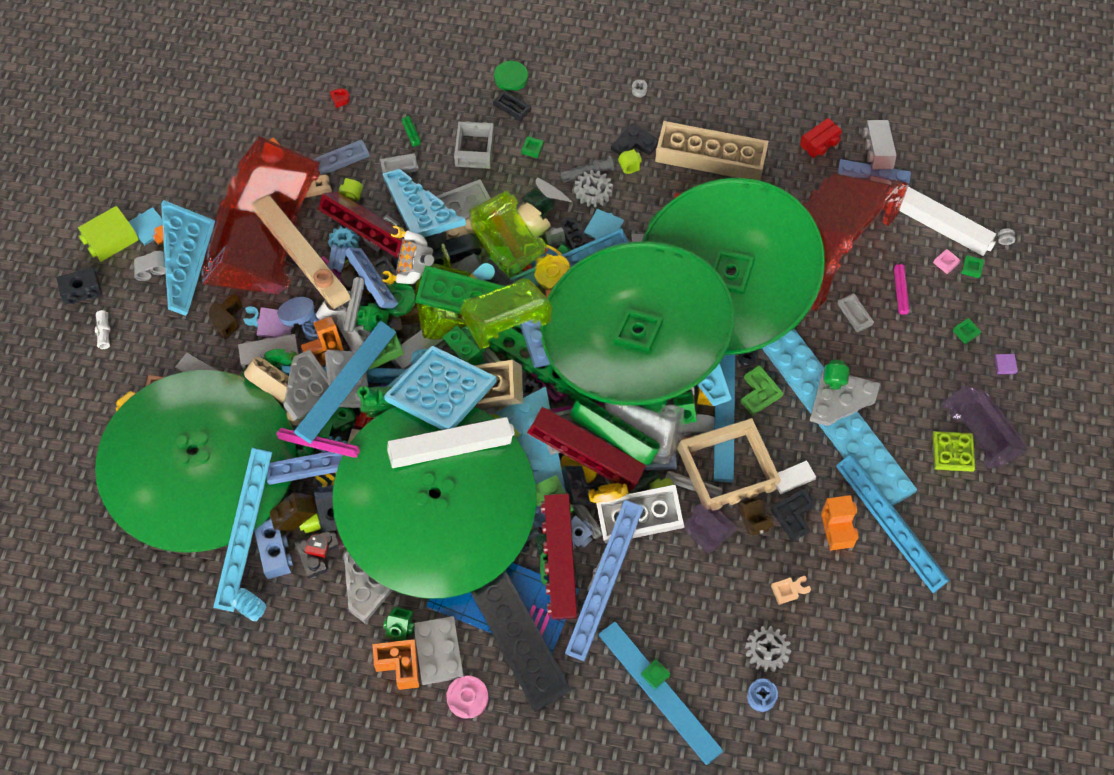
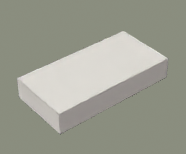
[777,461,816,494]

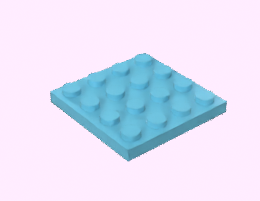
[384,346,497,430]

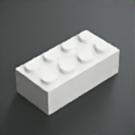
[596,485,684,544]

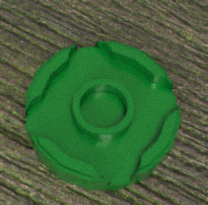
[494,61,528,92]
[380,281,416,316]

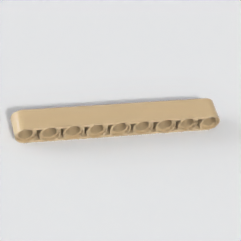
[251,194,351,309]

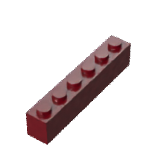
[318,191,405,258]
[527,406,646,492]
[541,494,578,620]

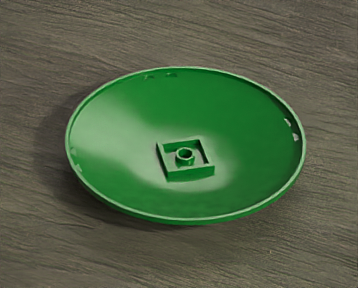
[641,178,825,355]
[540,242,734,405]
[95,370,296,553]
[333,407,536,599]

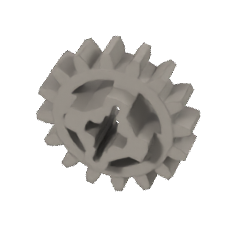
[574,170,613,207]
[745,626,791,672]

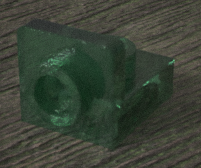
[522,187,553,217]

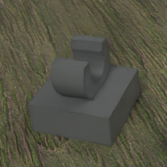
[544,226,566,249]

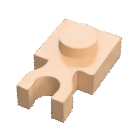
[771,576,811,605]

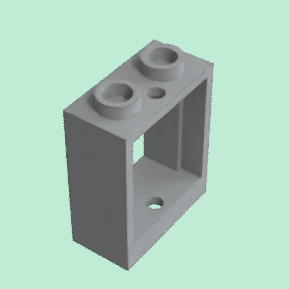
[454,121,494,169]

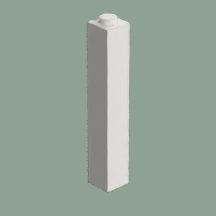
[888,182,996,256]
[387,417,514,468]

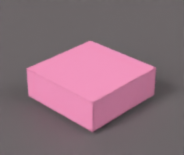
[933,249,961,274]

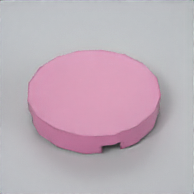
[446,675,488,718]

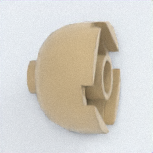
[514,202,551,238]

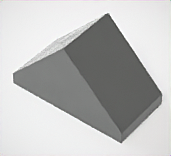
[451,254,482,276]

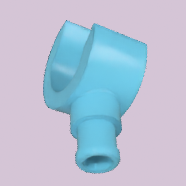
[243,306,260,328]

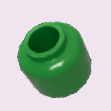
[823,360,850,390]

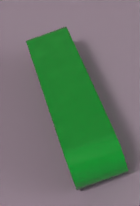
[569,396,660,465]

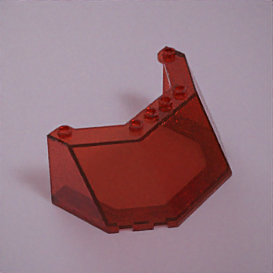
[201,136,320,295]
[802,171,909,311]

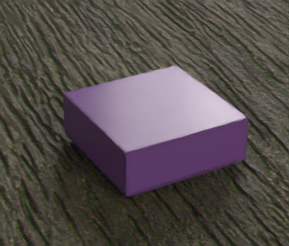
[994,354,1018,374]

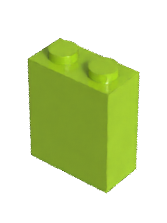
[78,206,139,262]

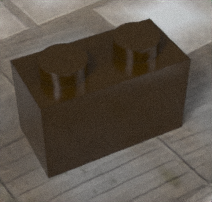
[270,493,317,531]

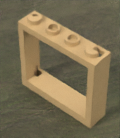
[677,418,781,511]

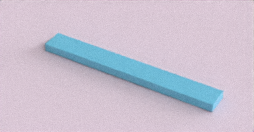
[213,447,272,612]

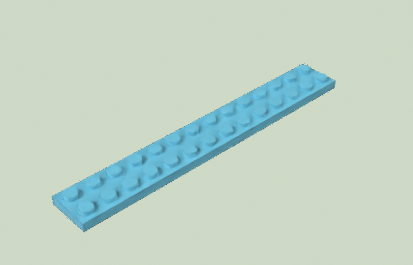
[762,329,917,506]

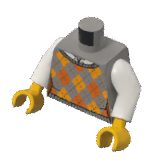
[382,226,434,284]

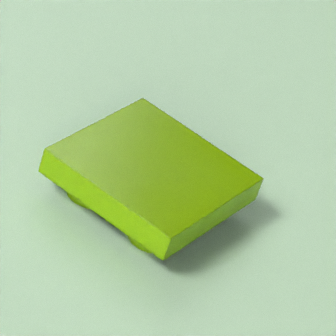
[932,431,975,472]

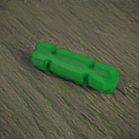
[402,116,421,147]

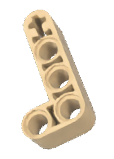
[244,357,306,426]

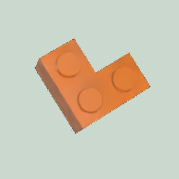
[301,317,344,366]
[821,495,858,551]
[372,640,420,690]

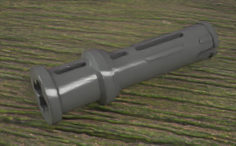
[560,155,615,183]

